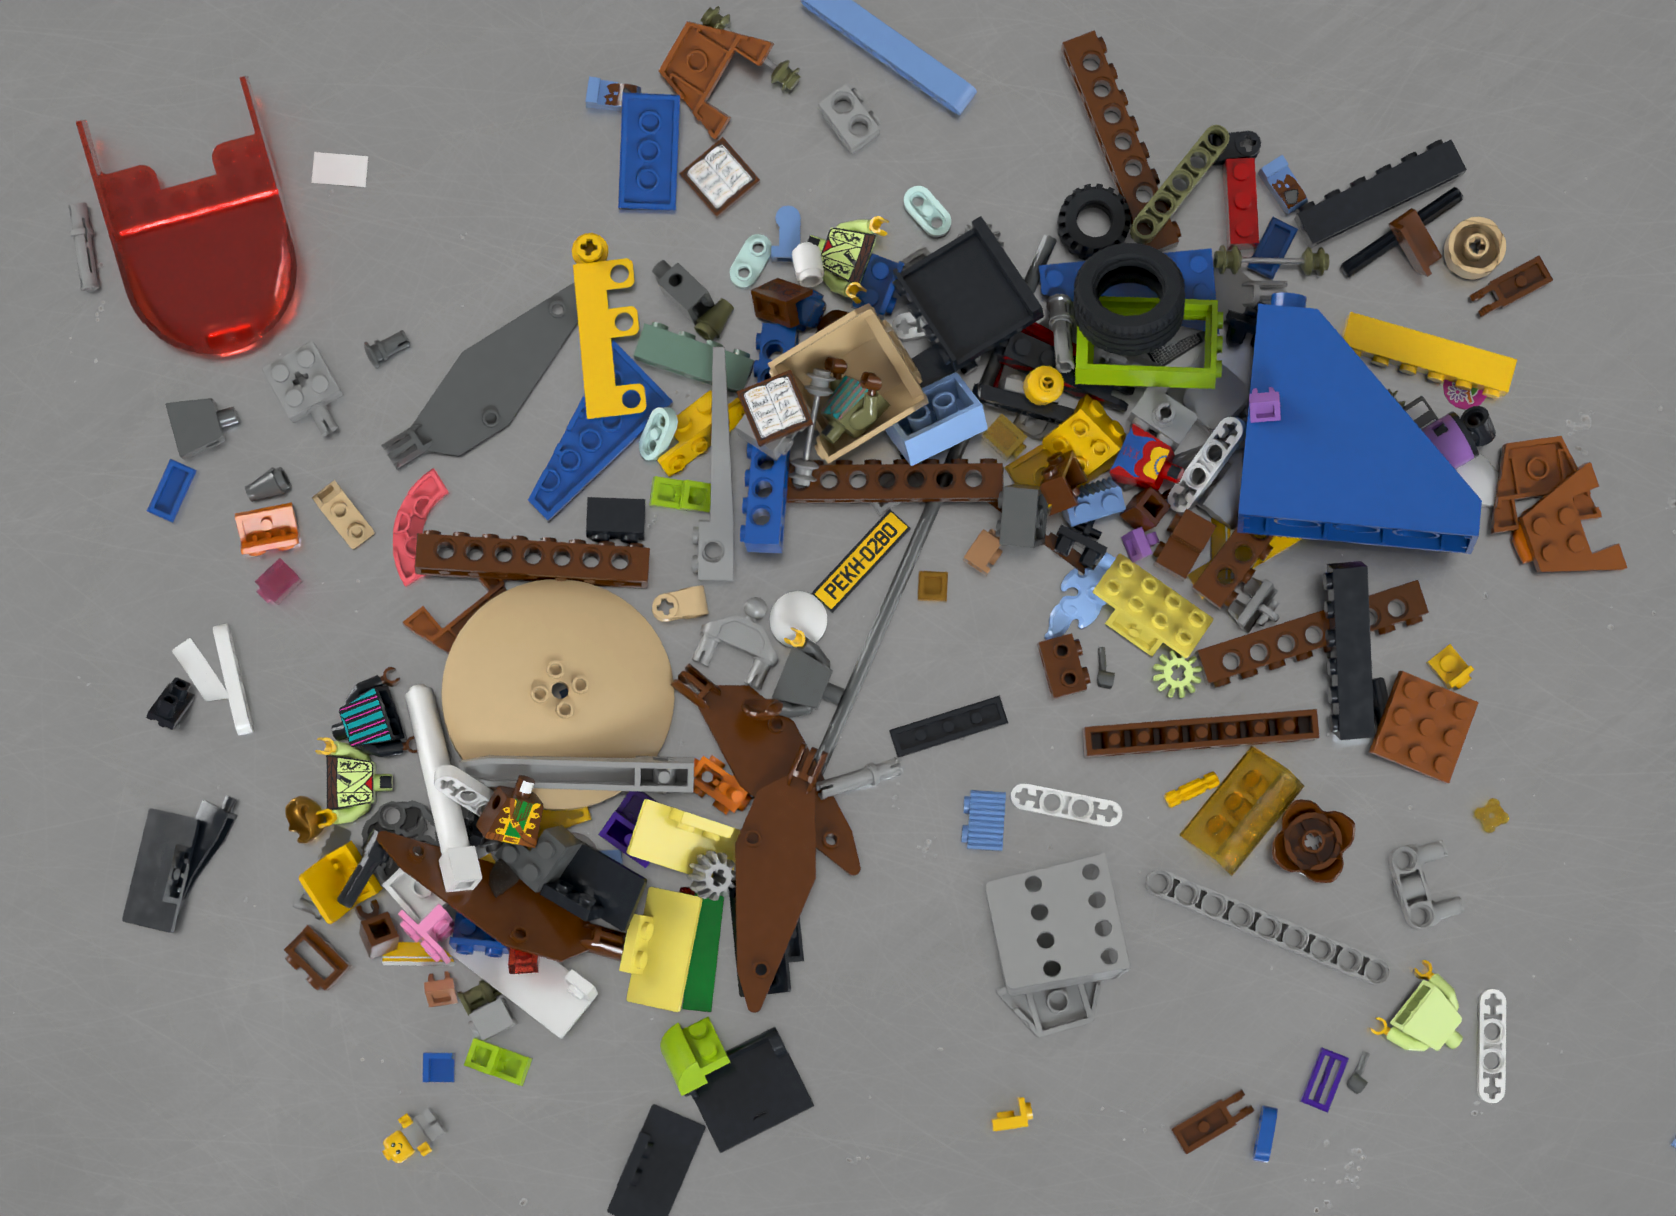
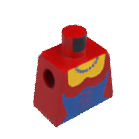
[1109,424,1184,491]

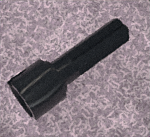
[337,828,390,908]

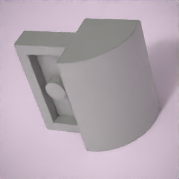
[1183,455,1243,530]

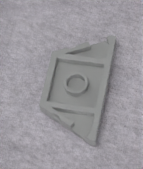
[996,980,1101,1038]

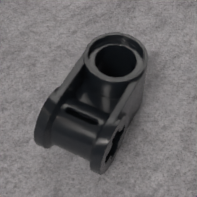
[1208,131,1261,166]

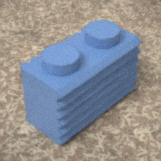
[1062,477,1126,527]
[961,790,1006,851]

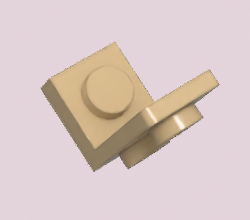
[312,480,374,549]

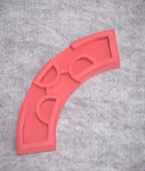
[393,468,449,587]

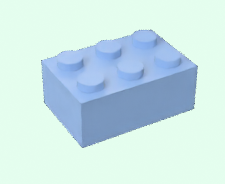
[885,372,988,466]

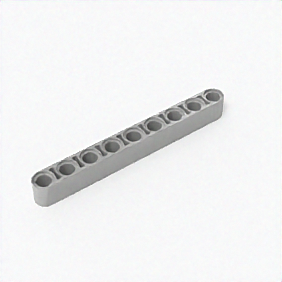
[1145,869,1391,985]

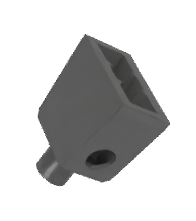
[652,260,715,326]
[165,398,239,460]

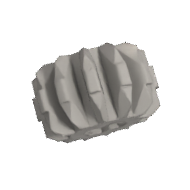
[687,850,736,901]

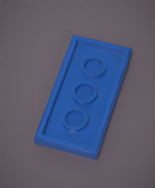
[618,92,680,210]

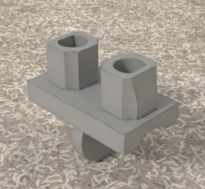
[1228,577,1280,633]

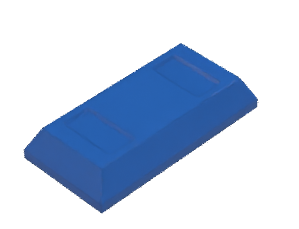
[1247,217,1298,280]
[147,459,197,523]

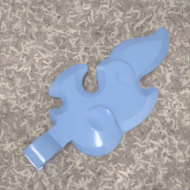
[1044,552,1116,640]

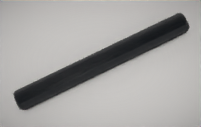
[1341,187,1464,277]

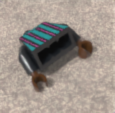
[331,667,418,757]

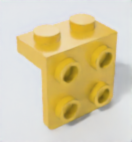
[1042,394,1126,476]
[299,840,383,924]

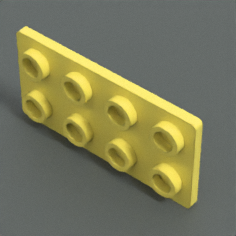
[1093,554,1213,658]
[627,799,741,878]
[619,887,703,1012]

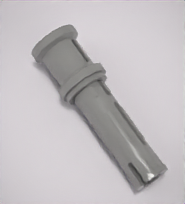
[1046,294,1075,373]

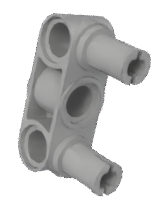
[1388,840,1465,929]

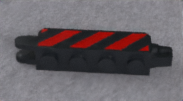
[994,332,1135,411]

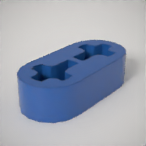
[1253,1105,1278,1163]

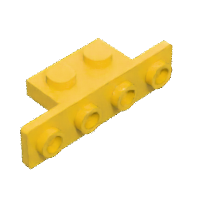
[657,390,745,477]

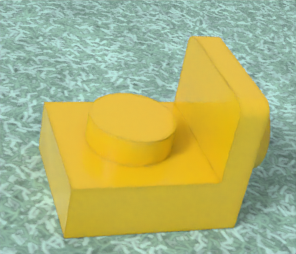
[1426,644,1475,690]
[991,1097,1033,1131]

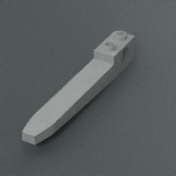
[692,347,734,580]
[459,755,694,792]

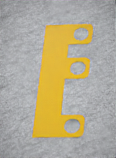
[573,258,646,419]

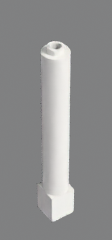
[405,684,482,892]

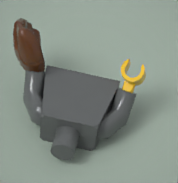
[741,627,844,720]

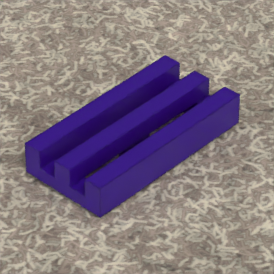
[1300,1047,1349,1113]

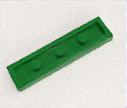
[682,893,724,1012]

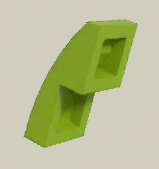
[649,476,711,513]
[464,1038,533,1086]

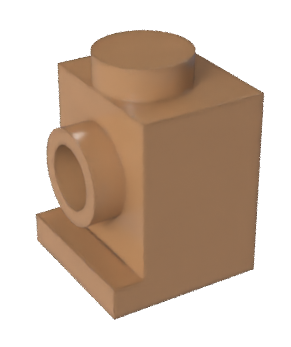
[963,529,1003,576]

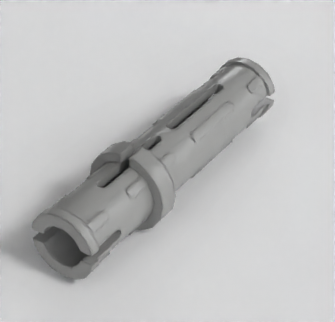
[68,203,99,291]
[816,757,903,800]

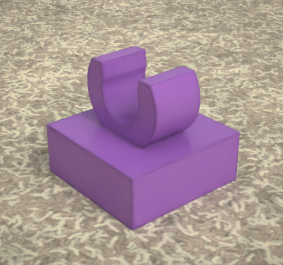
[1249,387,1281,423]
[1121,527,1159,563]

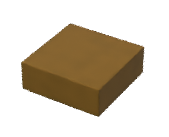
[918,571,948,602]

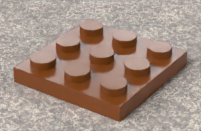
[1369,671,1479,784]

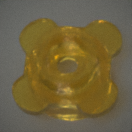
[1474,798,1509,833]

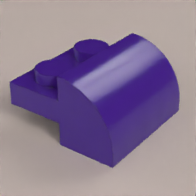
[598,791,659,868]

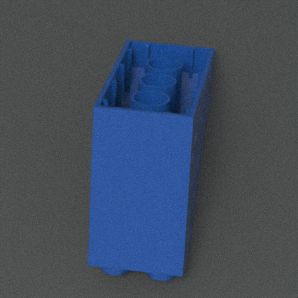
[1237,292,1482,554]

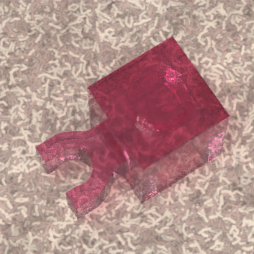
[255,558,303,605]

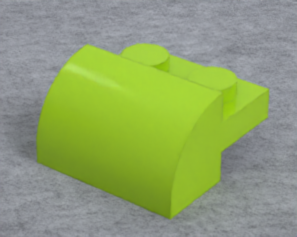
[660,1016,731,1096]

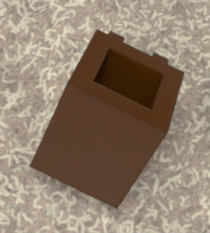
[1120,486,1171,532]
[355,899,399,959]

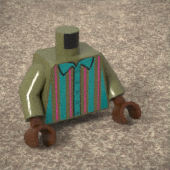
[820,357,890,444]

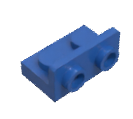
[851,253,905,320]
[449,912,511,958]

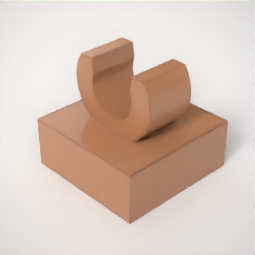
[424,971,458,1007]

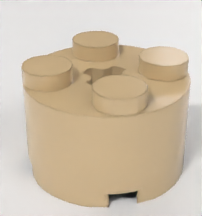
[1444,217,1506,279]

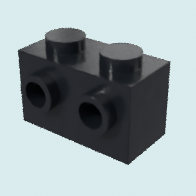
[586,497,646,543]

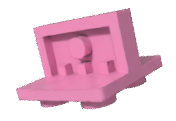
[398,904,454,964]

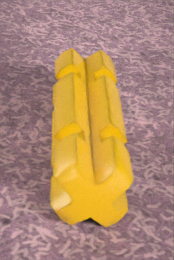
[1164,771,1220,808]

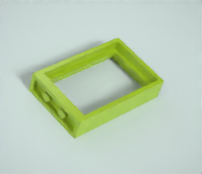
[1075,296,1223,389]

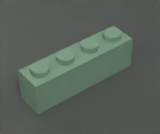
[633,322,754,394]

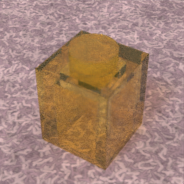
[981,414,1027,461]

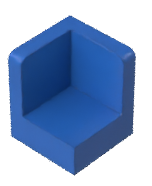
[423,1052,456,1082]

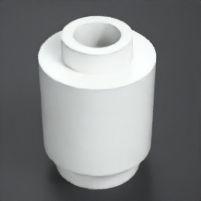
[792,242,824,287]

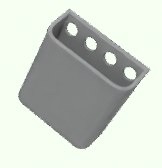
[986,853,1131,996]

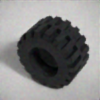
[1057,184,1131,260]

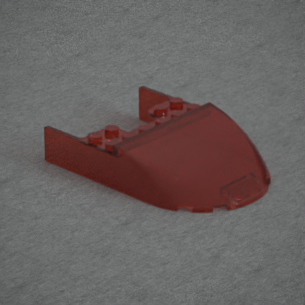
[76,75,297,354]

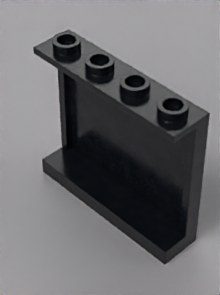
[892,216,1044,371]

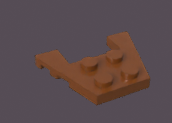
[658,21,774,140]
[1491,436,1602,534]
[1518,462,1627,572]
[403,578,506,654]

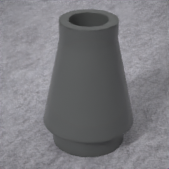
[245,467,290,502]

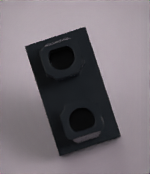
[1226,301,1266,348]
[1054,520,1108,569]
[146,677,195,730]

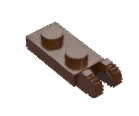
[1469,255,1553,317]
[1171,1089,1255,1155]

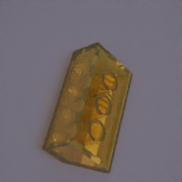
[1180,746,1305,876]

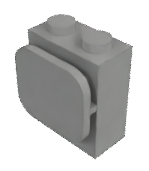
[1165,350,1250,439]

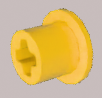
[572,233,609,264]

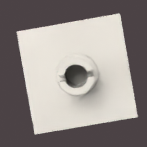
[382,853,448,924]

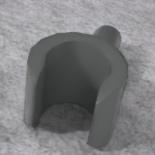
[1097,647,1115,689]
[1347,1051,1370,1094]

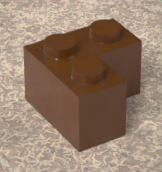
[1152,508,1217,581]

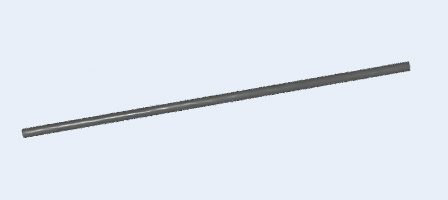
[815,235,1057,775]

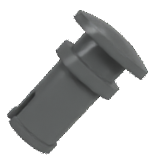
[364,330,411,368]

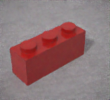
[1223,158,1259,250]

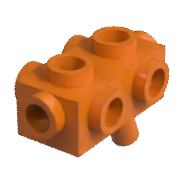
[693,755,752,815]

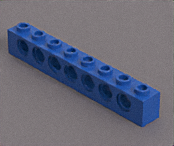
[740,323,800,553]

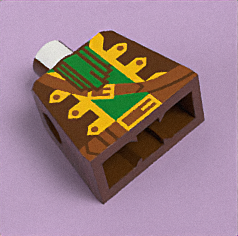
[476,775,544,848]

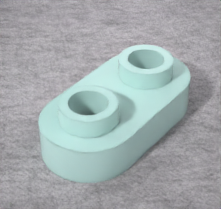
[904,186,951,237]
[730,234,772,289]
[639,407,678,461]

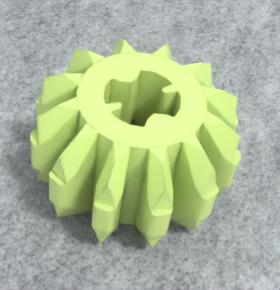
[1153,649,1202,698]

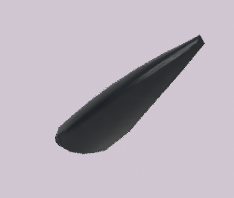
[178,795,238,914]

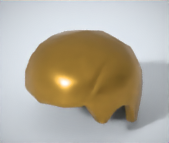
[285,796,325,843]

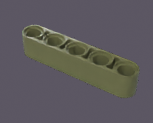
[1130,125,1230,244]

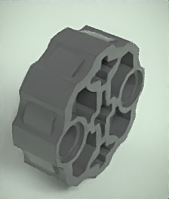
[361,800,440,881]

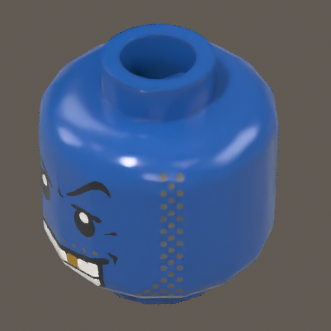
[796,290,827,331]

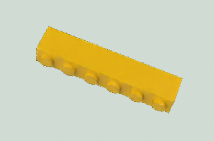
[1342,312,1517,399]

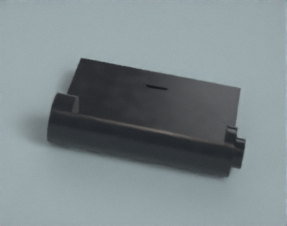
[685,1027,814,1154]

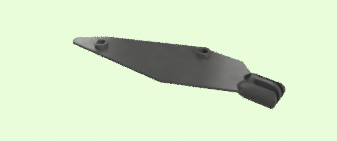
[381,283,578,469]

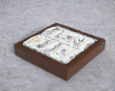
[679,137,760,218]
[737,369,814,447]

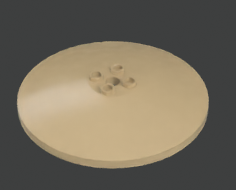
[441,579,675,811]

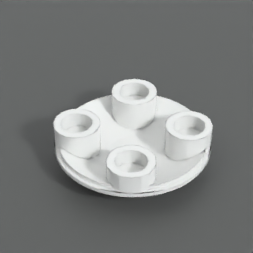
[769,591,827,649]

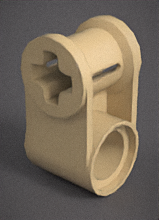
[652,585,709,622]

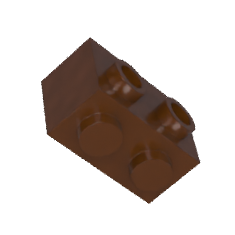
[1037,633,1091,700]

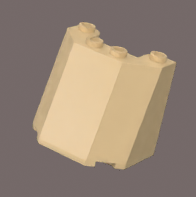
[768,303,929,464]

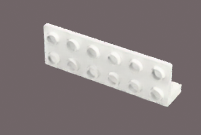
[437,905,598,1039]

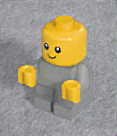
[382,1108,447,1164]

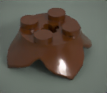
[1272,799,1356,883]

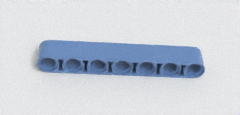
[801,0,977,115]

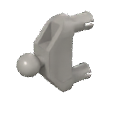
[691,597,778,690]

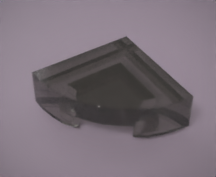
[489,857,520,898]

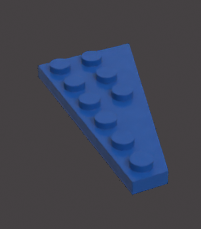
[1039,248,1220,335]
[528,340,673,522]

